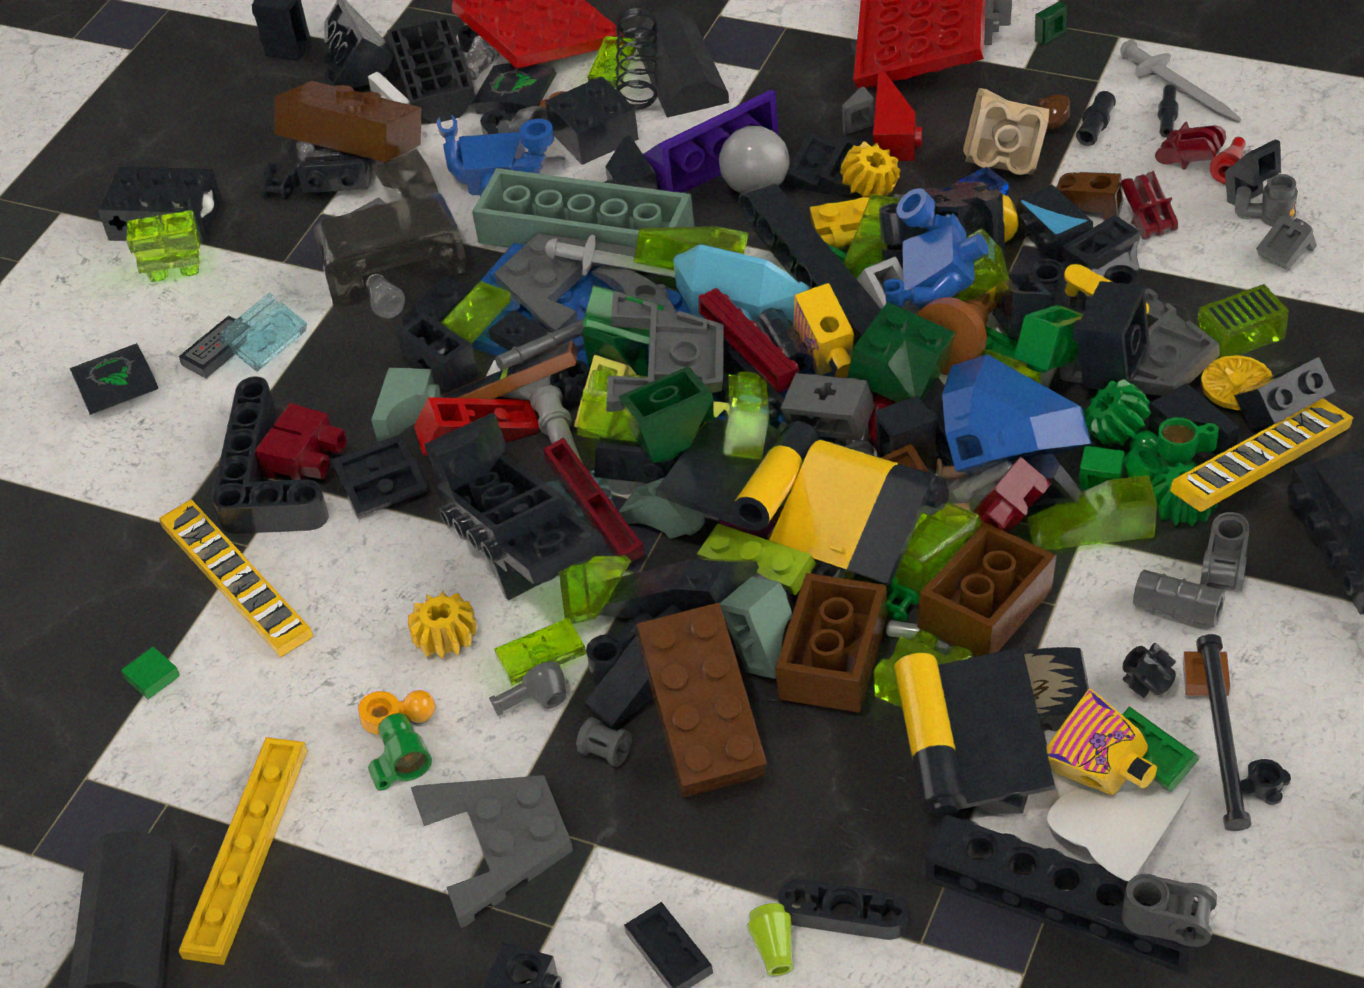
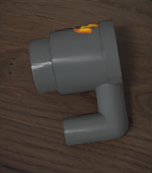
[1235,174,1298,227]

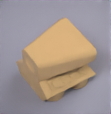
[963,88,1049,175]

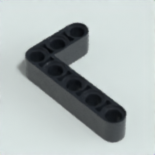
[212,376,329,534]

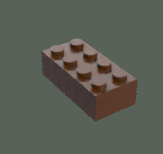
[637,603,767,798]

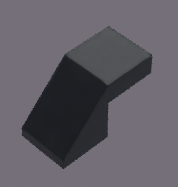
[1225,139,1281,206]

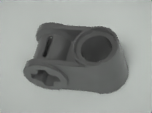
[1200,512,1250,592]
[1122,874,1217,947]

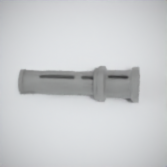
[530,385,583,463]

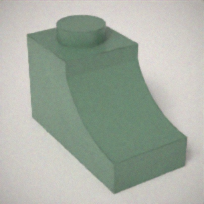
[371,367,440,443]
[619,478,706,539]
[720,577,793,678]

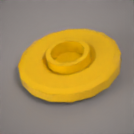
[1201,355,1272,410]

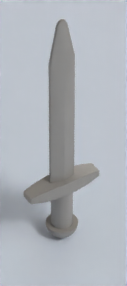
[1120,40,1241,122]
[545,235,675,278]

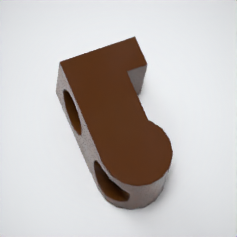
[1056,172,1124,220]

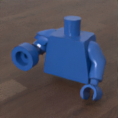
[437,115,554,196]
[883,188,989,310]

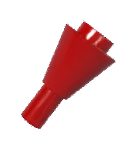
[1210,137,1246,184]

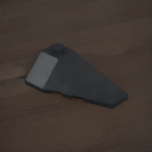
[324,0,395,89]
[587,559,759,626]

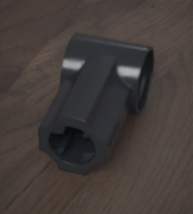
[586,612,654,686]

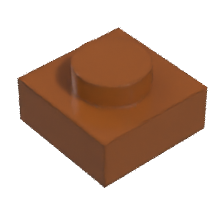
[1183,651,1230,696]

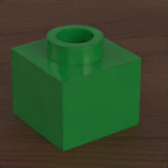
[1079,446,1125,501]

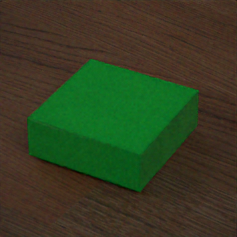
[121,647,180,700]

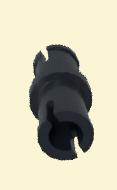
[1076,91,1116,146]

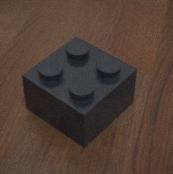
[545,76,639,165]
[1073,281,1150,390]

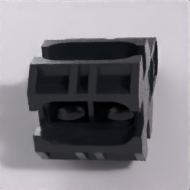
[879,182,1005,270]

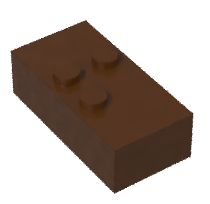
[275,81,422,162]

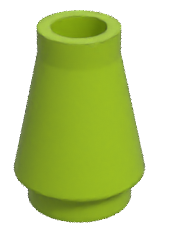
[747,903,794,976]

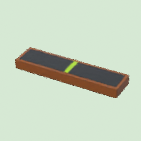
[440,340,579,399]

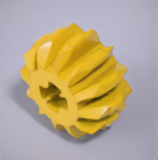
[840,141,901,199]
[407,590,477,659]

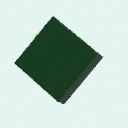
[1035,1,1067,46]

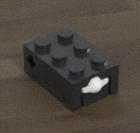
[98,166,222,243]

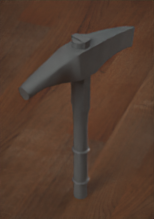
[495,264,677,370]

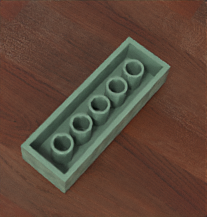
[472,168,694,264]

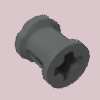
[576,717,632,767]

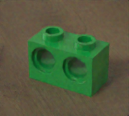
[1014,305,1083,373]

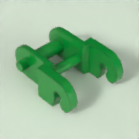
[874,577,920,622]

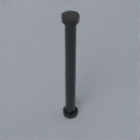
[1196,634,1252,831]

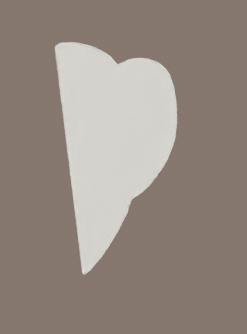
[1047,787,1191,882]

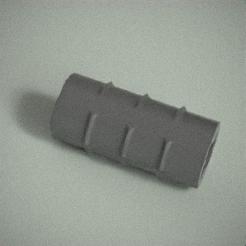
[1133,569,1225,627]

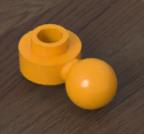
[358,690,436,734]

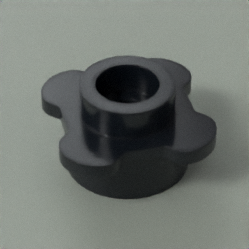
[1240,759,1291,805]

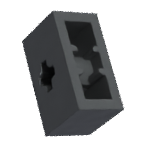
[781,373,875,441]

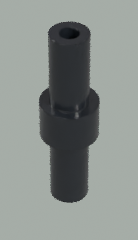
[1157,85,1179,137]

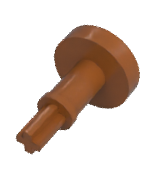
[916,293,997,375]

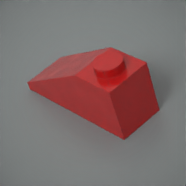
[873,72,922,161]
[414,397,540,455]

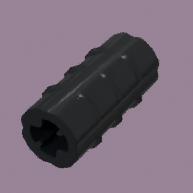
[755,308,813,374]

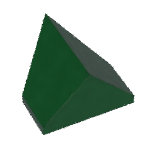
[582,327,649,378]

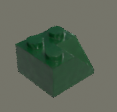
[847,302,956,403]
[618,366,714,463]

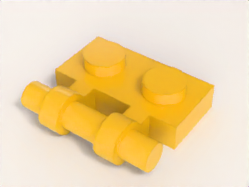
[810,196,881,250]

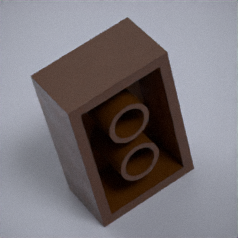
[917,523,1056,657]
[776,573,888,713]

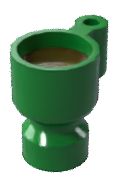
[1157,417,1219,468]
[368,713,432,791]

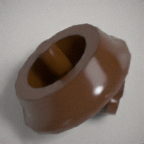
[1036,94,1071,130]

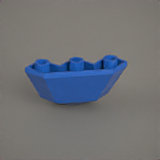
[942,355,1092,474]

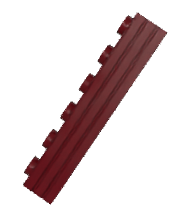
[698,288,799,393]
[543,437,644,567]

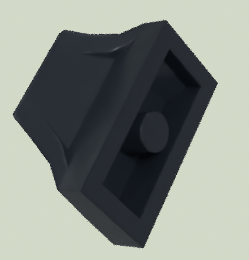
[1062,215,1140,277]
[1012,454,1087,506]

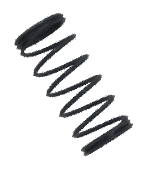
[615,8,657,109]

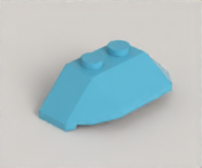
[673,244,810,323]

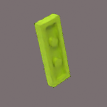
[697,523,816,595]

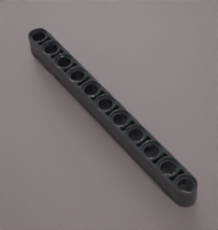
[739,183,954,466]

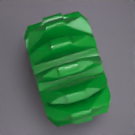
[1083,379,1151,447]
[1151,460,1218,527]

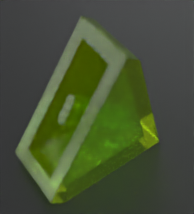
[559,556,631,625]

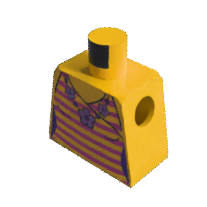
[793,283,854,378]
[1046,688,1157,795]

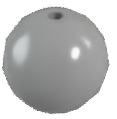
[719,126,789,194]

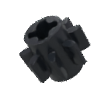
[550,360,590,405]
[1122,643,1176,698]

